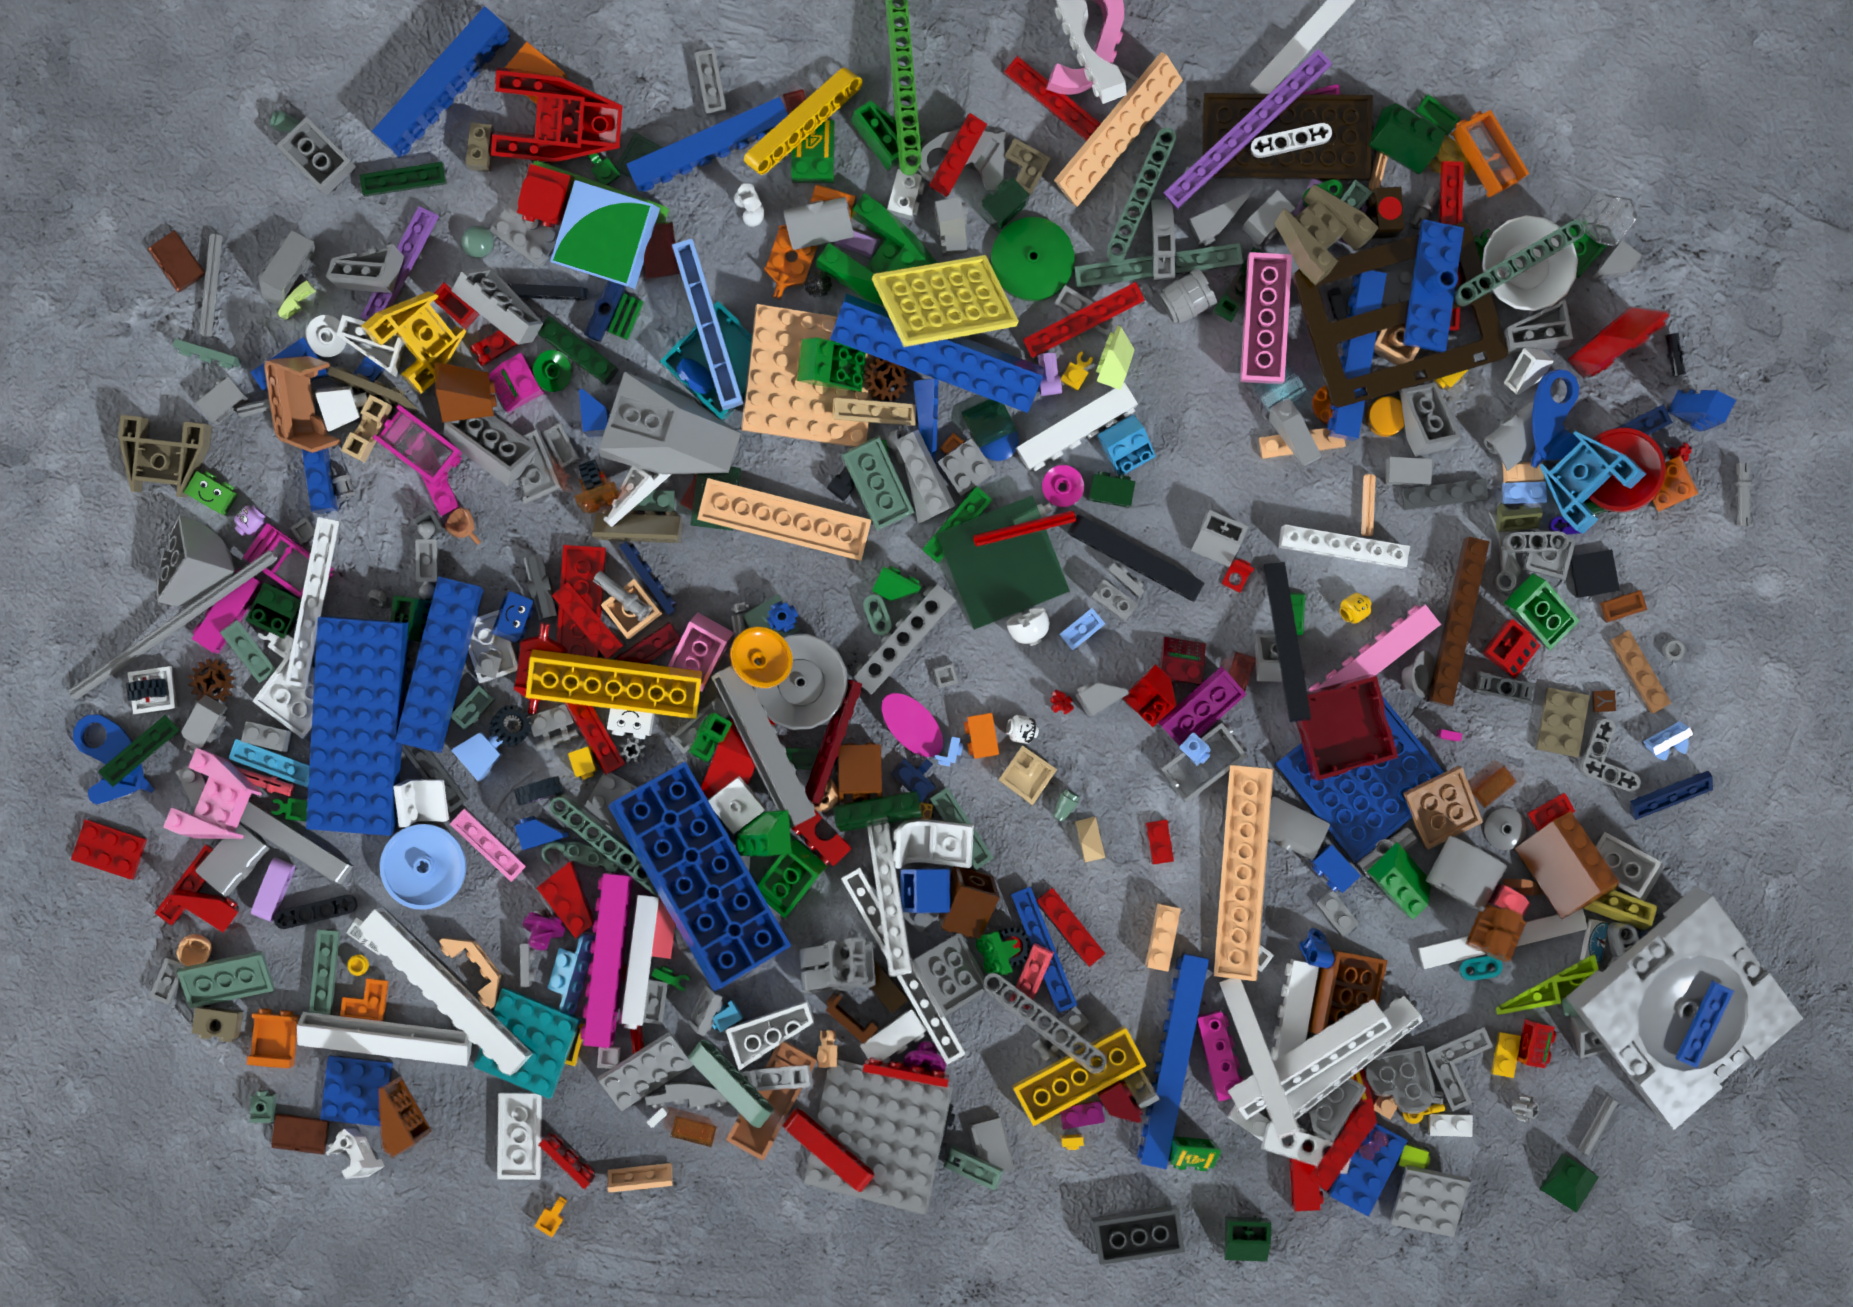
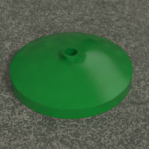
[991,217,1075,301]

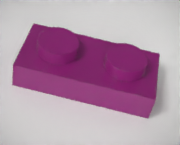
[1060,1100,1105,1130]

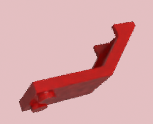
[701,718,775,799]

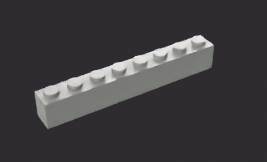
[712,666,816,828]

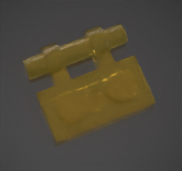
[1427,135,1472,182]

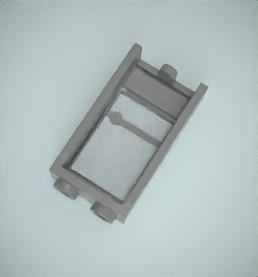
[1160,723,1248,802]

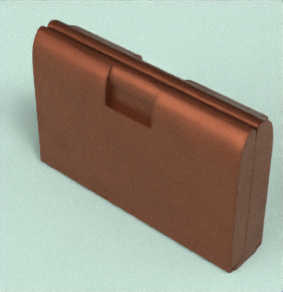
[148,230,206,293]
[271,1114,330,1155]

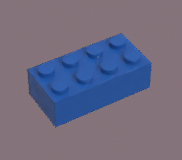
[1326,1123,1408,1217]

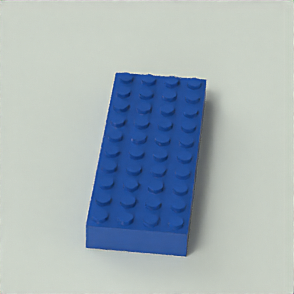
[306,616,408,836]
[608,761,791,991]

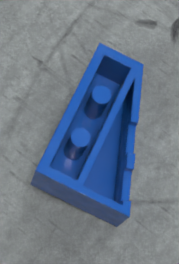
[250,337,329,393]
[1667,390,1736,432]

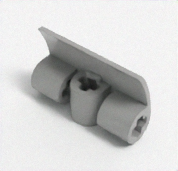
[784,197,854,250]
[1484,401,1536,471]
[1268,796,1330,860]
[196,823,270,897]

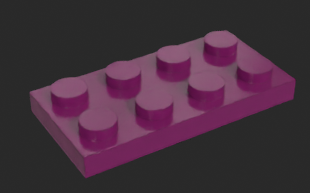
[1158,666,1247,746]

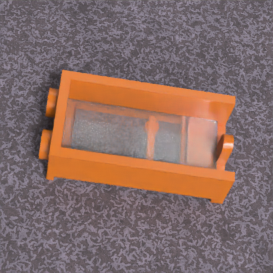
[1450,109,1530,198]

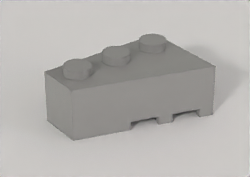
[935,197,968,256]
[258,231,316,308]
[326,244,404,294]
[1503,299,1573,355]

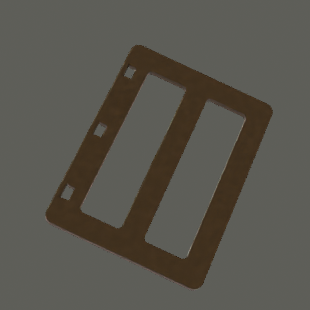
[1293,222,1508,408]

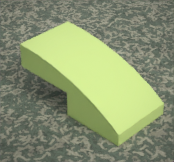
[278,280,316,321]

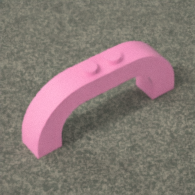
[1046,0,1124,95]

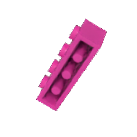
[1197,1010,1244,1101]

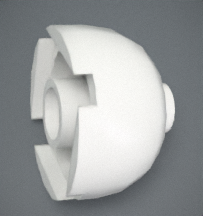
[1006,607,1049,646]

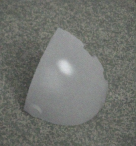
[157,515,235,606]

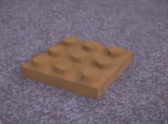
[1403,766,1483,850]

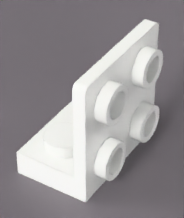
[393,779,449,827]

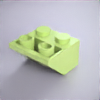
[1096,325,1135,390]

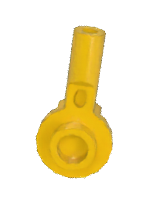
[1402,1103,1445,1124]

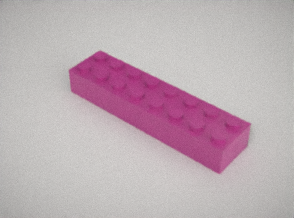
[581,872,633,1048]

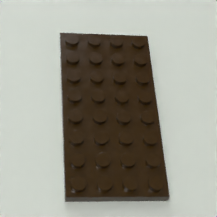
[1202,93,1373,181]

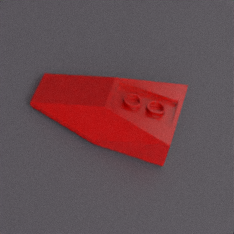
[1567,306,1670,378]

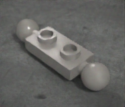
[415,520,438,600]

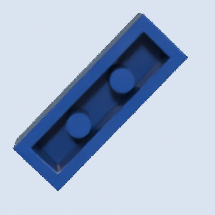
[302,448,338,514]

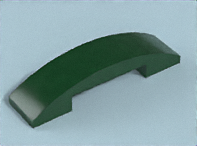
[1213,247,1263,322]

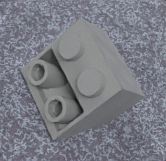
[1191,510,1249,567]

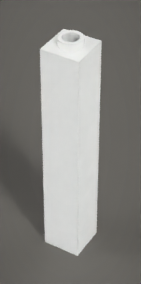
[619,895,659,1029]

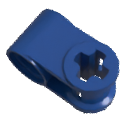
[1299,928,1335,969]

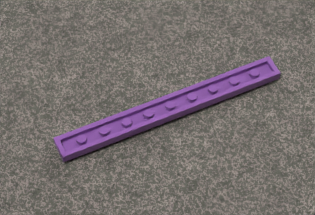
[1163,49,1333,209]

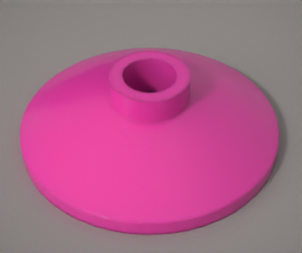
[1042,465,1084,507]

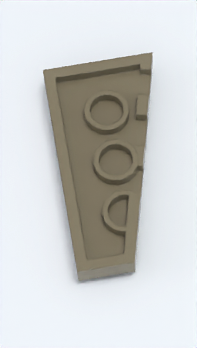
[327,366,418,415]

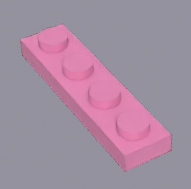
[450,809,527,882]

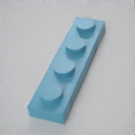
[228,739,310,788]

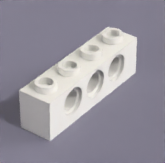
[1261,1123,1351,1174]

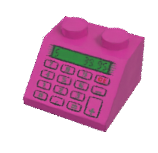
[489,353,544,413]

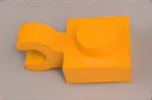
[534,1196,568,1237]

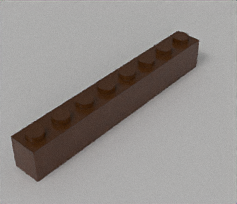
[1427,537,1490,706]

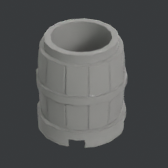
[1159,268,1217,324]

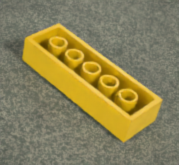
[1012,1025,1146,1126]

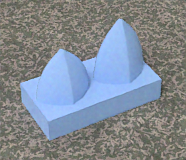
[1643,721,1693,760]

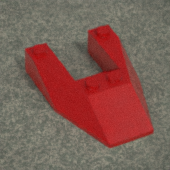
[491,67,623,162]

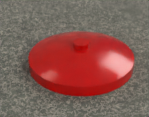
[1588,428,1666,512]

